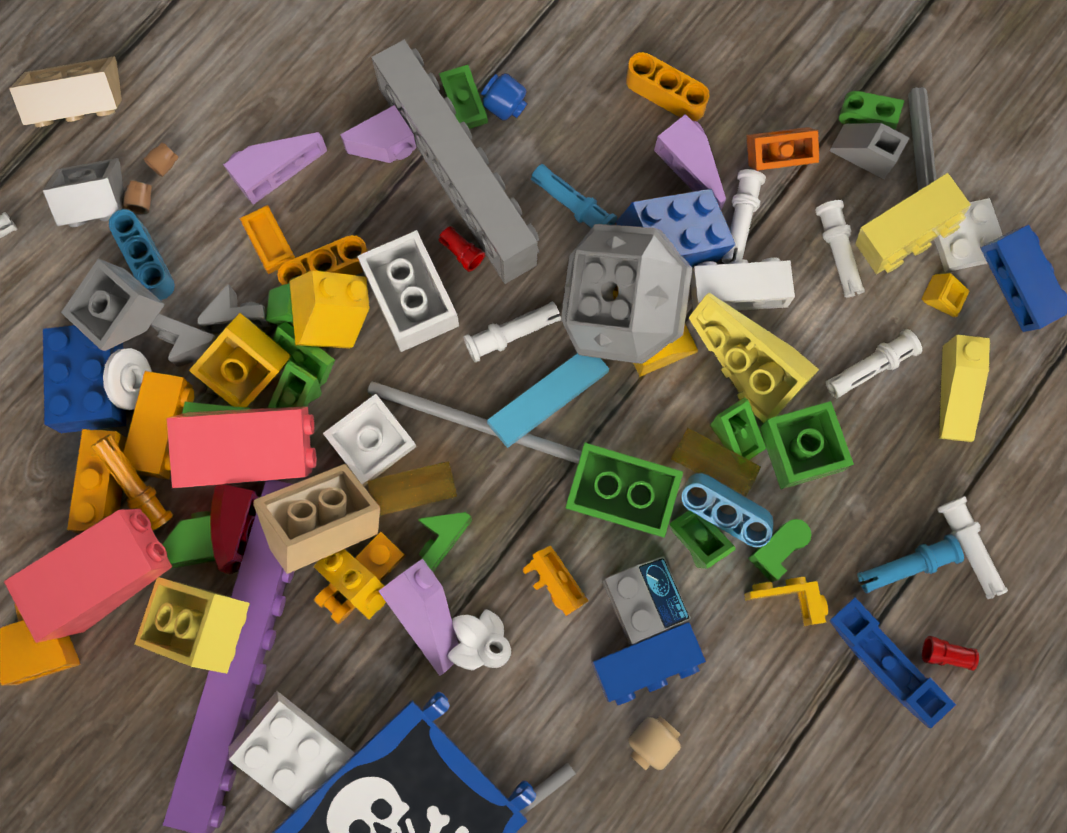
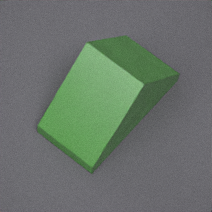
[710,397,766,466]

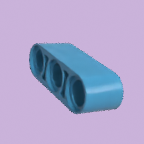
[108,209,175,300]
[681,473,774,547]

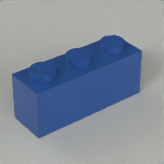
[980,225,1067,332]
[591,622,706,706]

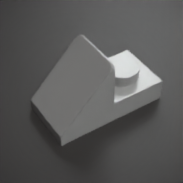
[198,285,271,333]
[151,314,217,367]

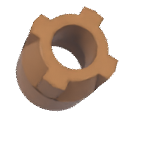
[143,142,179,177]
[123,181,152,214]

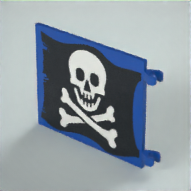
[272,692,536,833]

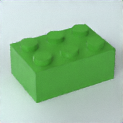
[565,443,683,538]

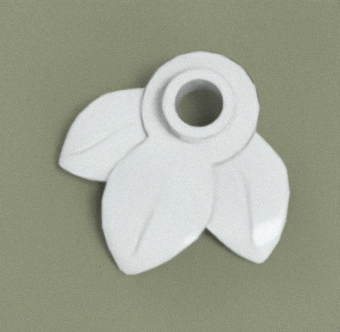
[447,609,511,670]

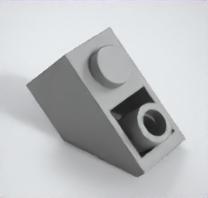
[829,123,909,179]

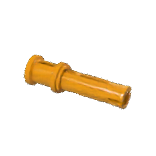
[91,434,173,530]

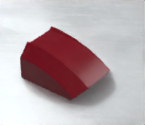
[210,484,260,575]

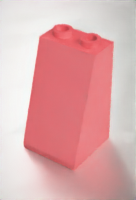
[167,407,317,488]
[4,509,173,643]

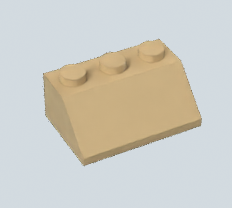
[9,56,122,127]
[254,464,380,574]

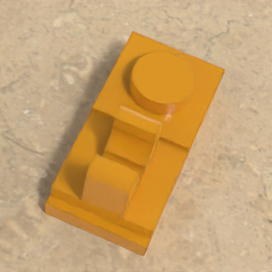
[523,545,589,616]

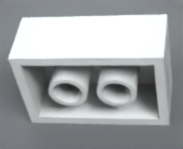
[357,230,459,352]
[228,691,355,811]

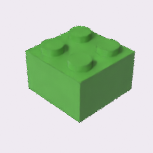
[760,401,854,490]

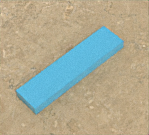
[487,353,609,448]

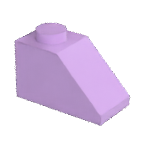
[340,105,416,163]

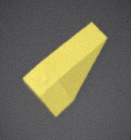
[689,293,819,423]

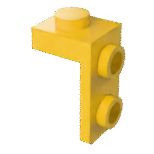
[314,549,386,620]
[744,577,828,626]

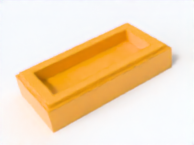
[239,205,295,274]

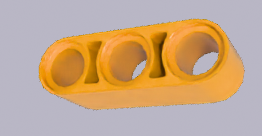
[626,52,710,121]
[277,235,368,285]

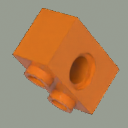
[747,127,819,171]

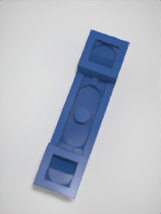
[829,598,956,729]

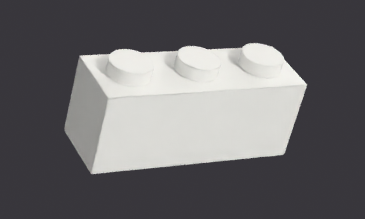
[690,258,795,311]

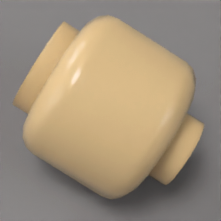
[629,716,681,770]

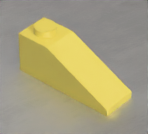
[939,335,990,442]

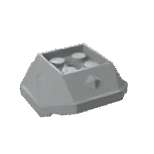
[561,224,692,364]

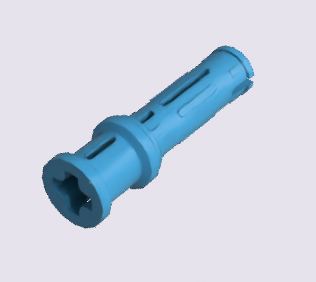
[531,164,617,229]
[857,534,964,593]

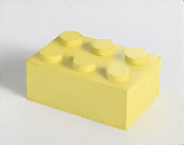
[856,173,971,275]
[134,577,250,674]

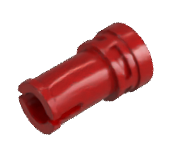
[438,226,485,272]
[922,636,979,671]

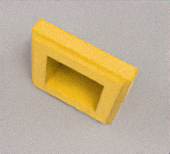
[921,273,970,317]

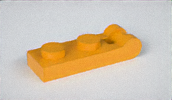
[314,532,406,624]

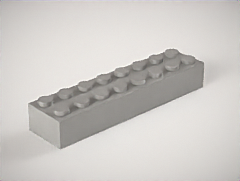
[372,39,539,284]

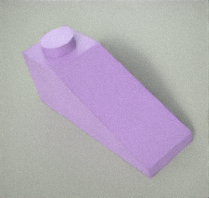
[654,114,726,210]
[223,132,327,205]
[379,559,458,676]

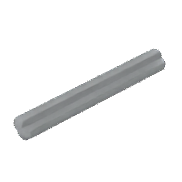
[908,87,937,191]

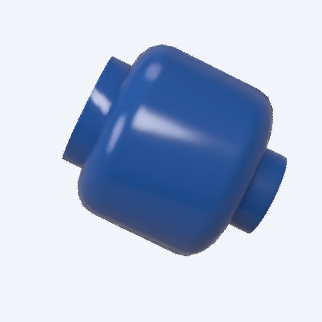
[481,73,528,121]

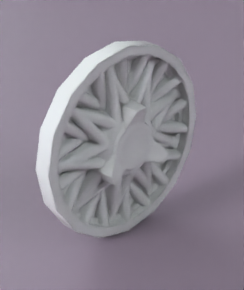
[103,348,152,410]

